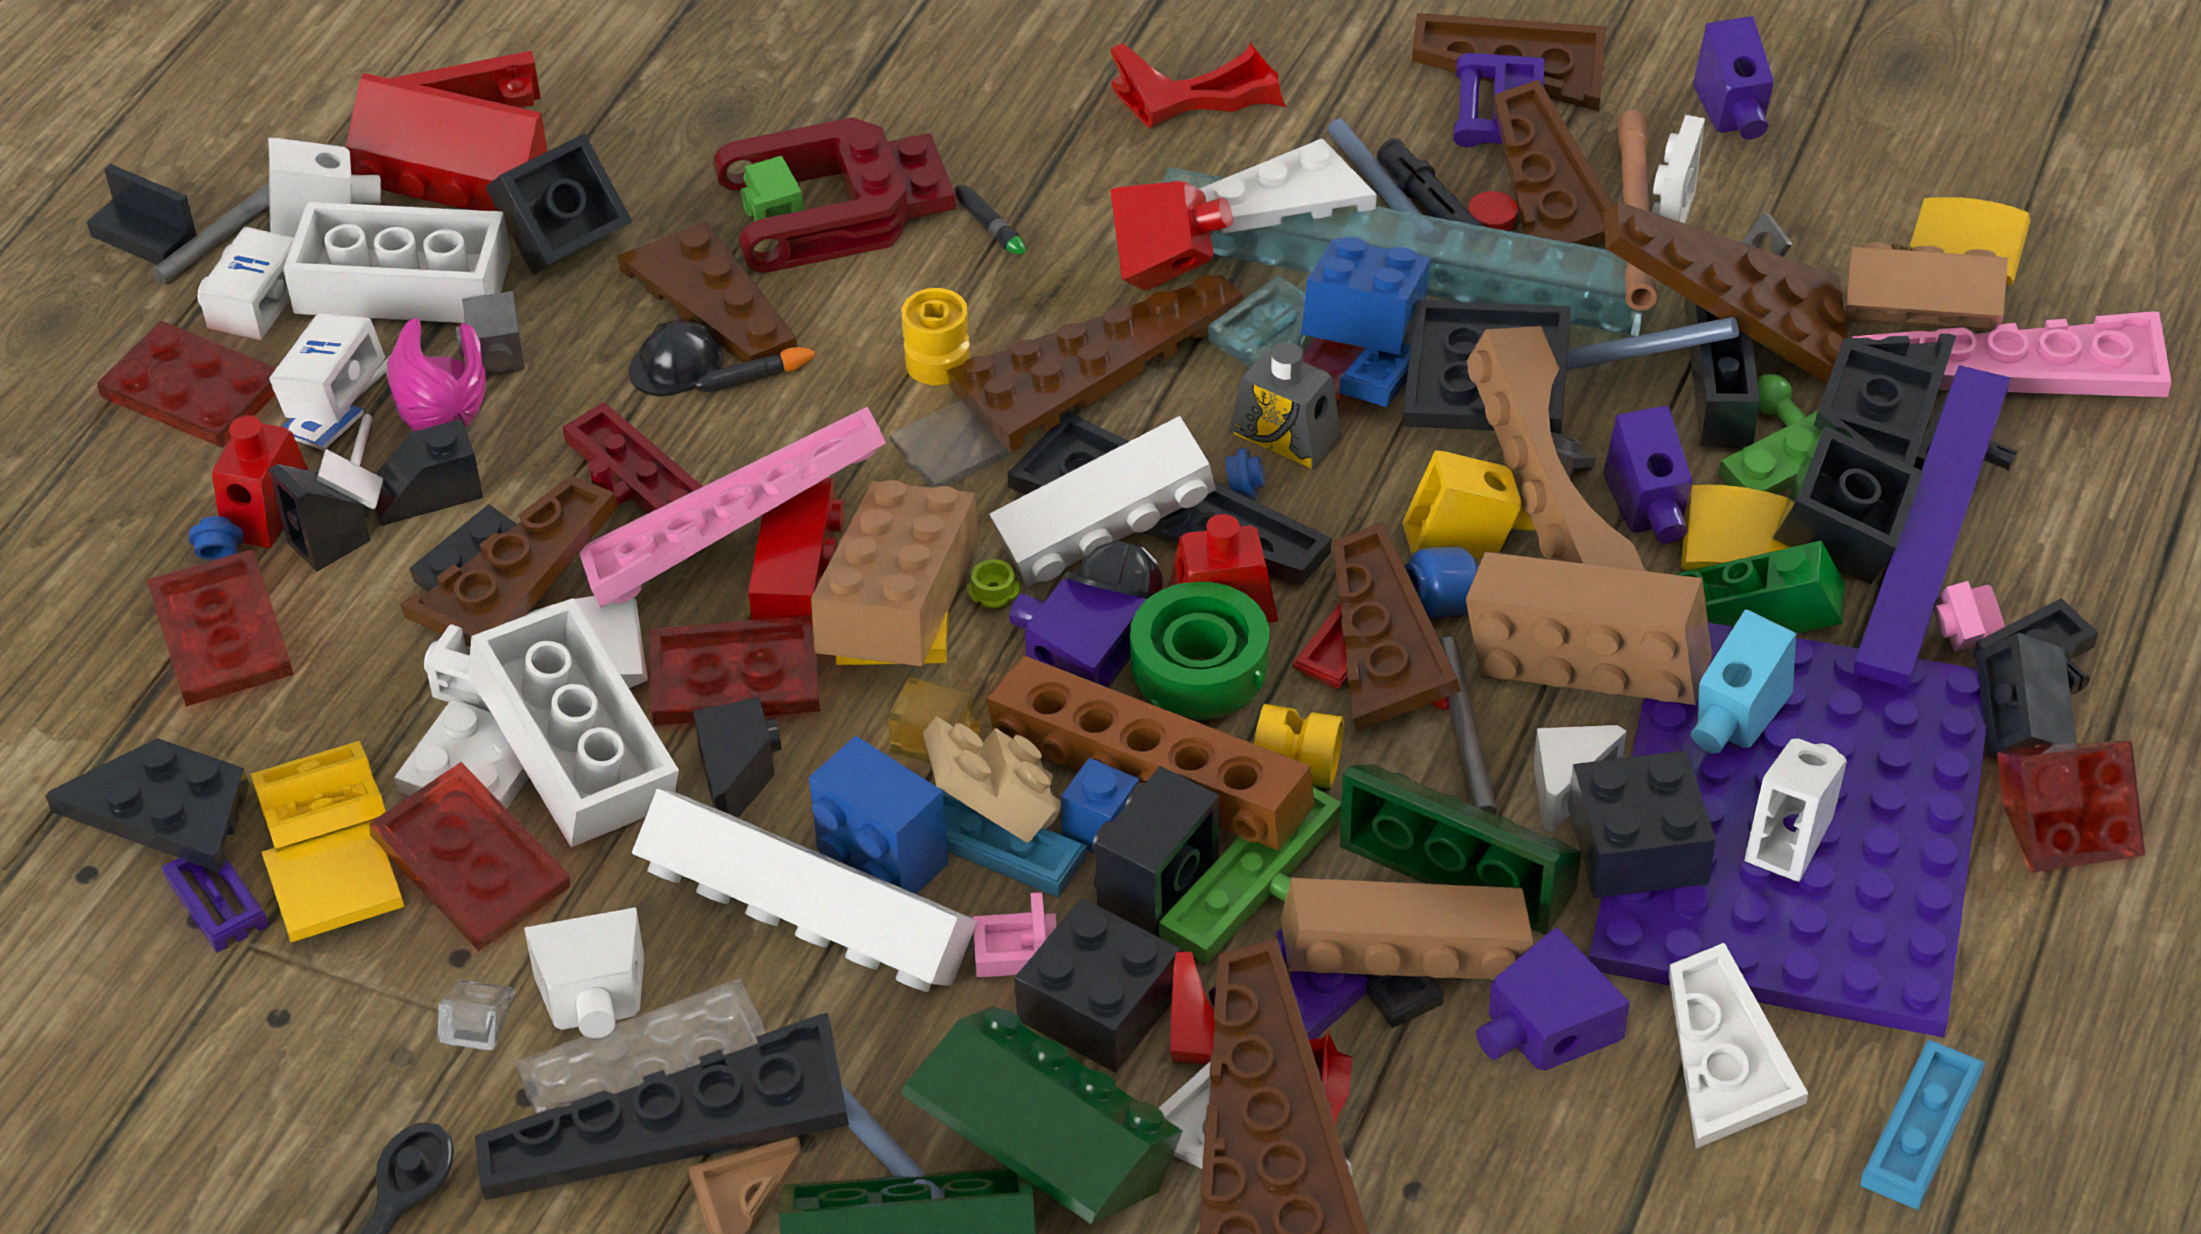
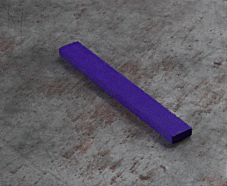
[1853,365,2011,688]

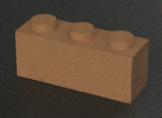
[1845,242,2008,332]

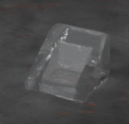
[438,980,515,1051]

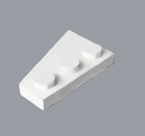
[1669,943,1808,1149]

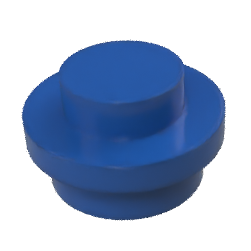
[1226,447,1266,500]
[189,516,243,560]

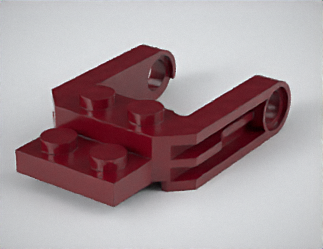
[713,117,956,273]

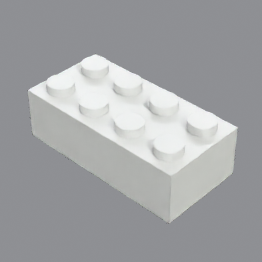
[283,202,511,323]
[468,598,679,848]

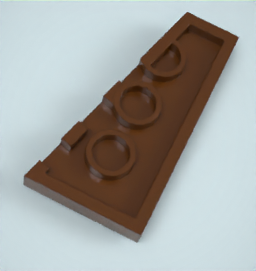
[1412,13,1606,111]
[1493,79,1613,268]
[618,221,797,363]
[400,475,618,647]
[1332,522,1461,732]

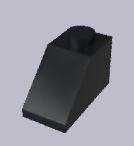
[375,419,483,526]
[269,464,370,572]
[693,697,782,818]

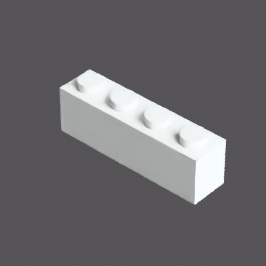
[990,416,1216,588]

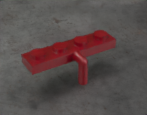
[562,402,703,514]

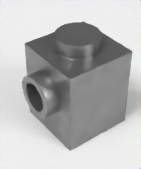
[456,291,525,375]

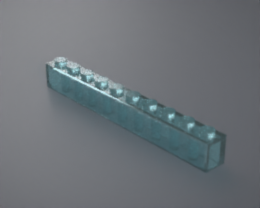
[1162,167,1647,336]

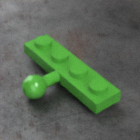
[1718,374,1821,495]
[1159,787,1341,964]

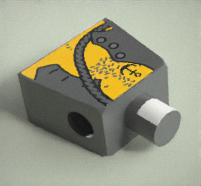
[1230,342,1341,470]

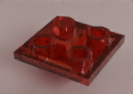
[1997,740,2146,872]

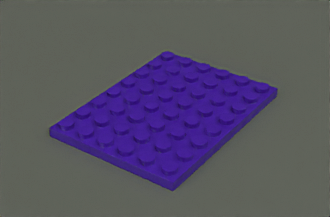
[1589,623,1986,1038]

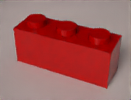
[748,477,845,632]

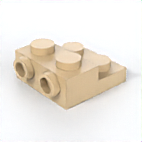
[923,716,1061,843]

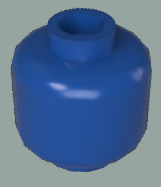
[1404,546,1479,619]

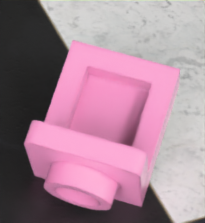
[1935,581,2006,652]
[973,892,1057,977]

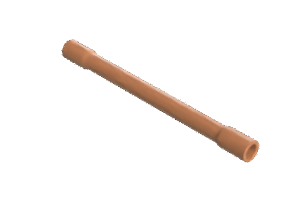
[1617,110,1657,311]

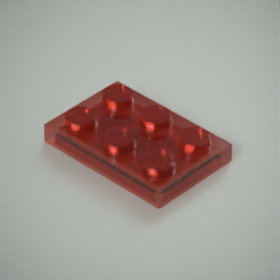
[97,321,277,448]
[147,550,294,707]
[649,615,820,726]
[369,762,570,952]

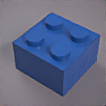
[1301,237,1431,355]
[809,736,949,894]

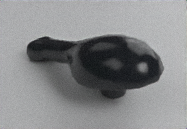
[361,1122,454,1234]

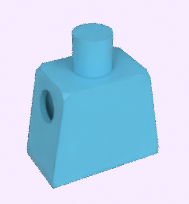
[1691,609,1796,753]

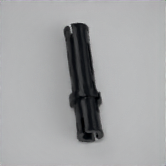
[1376,138,1486,250]

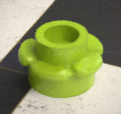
[967,559,1020,609]

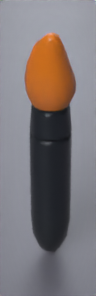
[694,347,815,392]

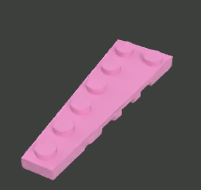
[1852,312,2172,397]
[579,407,886,607]

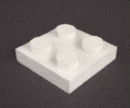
[1652,115,1705,223]
[394,699,529,826]

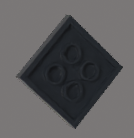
[1403,300,1571,434]

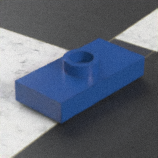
[1338,343,1411,407]

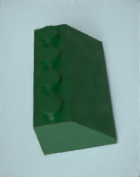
[1340,764,1582,935]
[901,1006,1183,1224]
[778,1167,1035,1234]

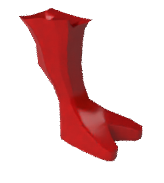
[1110,40,1286,128]
[1170,952,1353,1126]

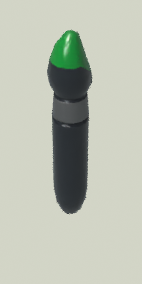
[954,185,1026,255]

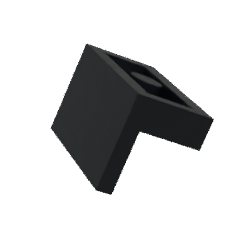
[87,164,197,265]
[1975,633,2078,760]

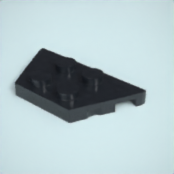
[1814,333,1956,467]
[45,738,249,872]

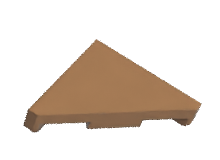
[688,1136,802,1234]

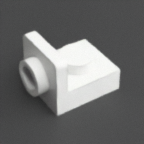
[424,624,490,712]

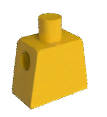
[1402,450,1535,559]

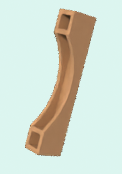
[1466,326,1645,571]

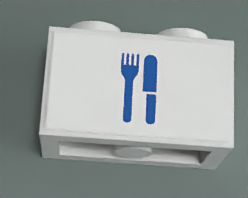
[198,227,294,341]
[269,313,385,423]

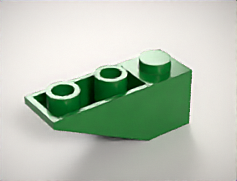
[1673,541,1845,634]

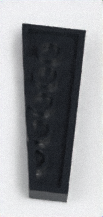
[1007,412,1332,585]
[475,1013,849,1200]

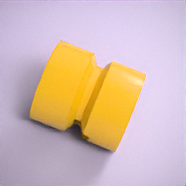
[901,288,970,386]
[1254,704,1344,789]

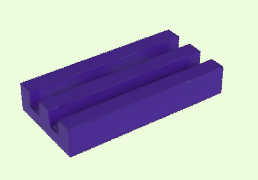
[162,858,269,953]

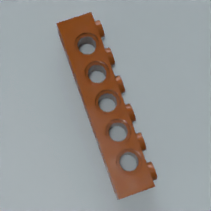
[987,656,1315,851]

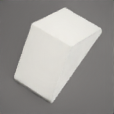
[1534,725,1627,833]

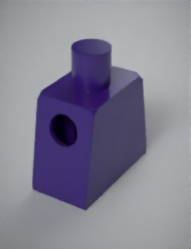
[1693,16,1773,140]
[1603,405,1692,544]
[1009,579,1146,688]
[1476,927,1630,1071]

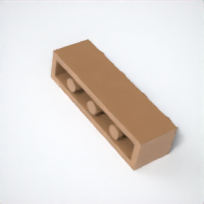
[1281,878,1533,980]

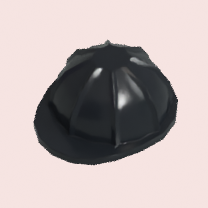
[629,318,723,397]
[1066,541,1163,598]

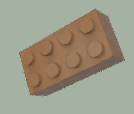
[811,480,978,666]
[1466,552,1712,705]

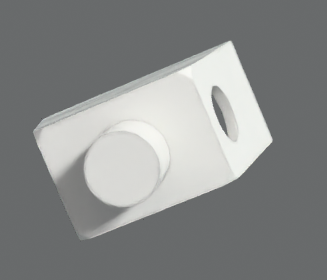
[269,138,381,238]
[1744,739,1847,882]
[524,907,645,1039]

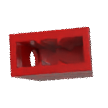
[1110,181,1233,291]
[212,416,309,549]
[1168,514,1278,623]

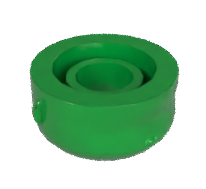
[1130,582,1269,721]

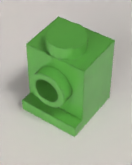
[741,156,804,242]

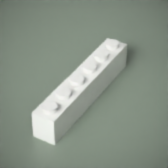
[632,789,978,992]

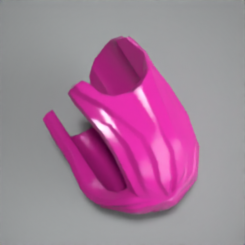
[387,318,486,432]

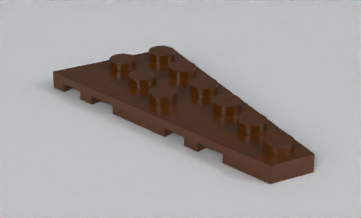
[1603,201,1848,384]
[947,274,1245,453]
[1197,938,1369,1234]

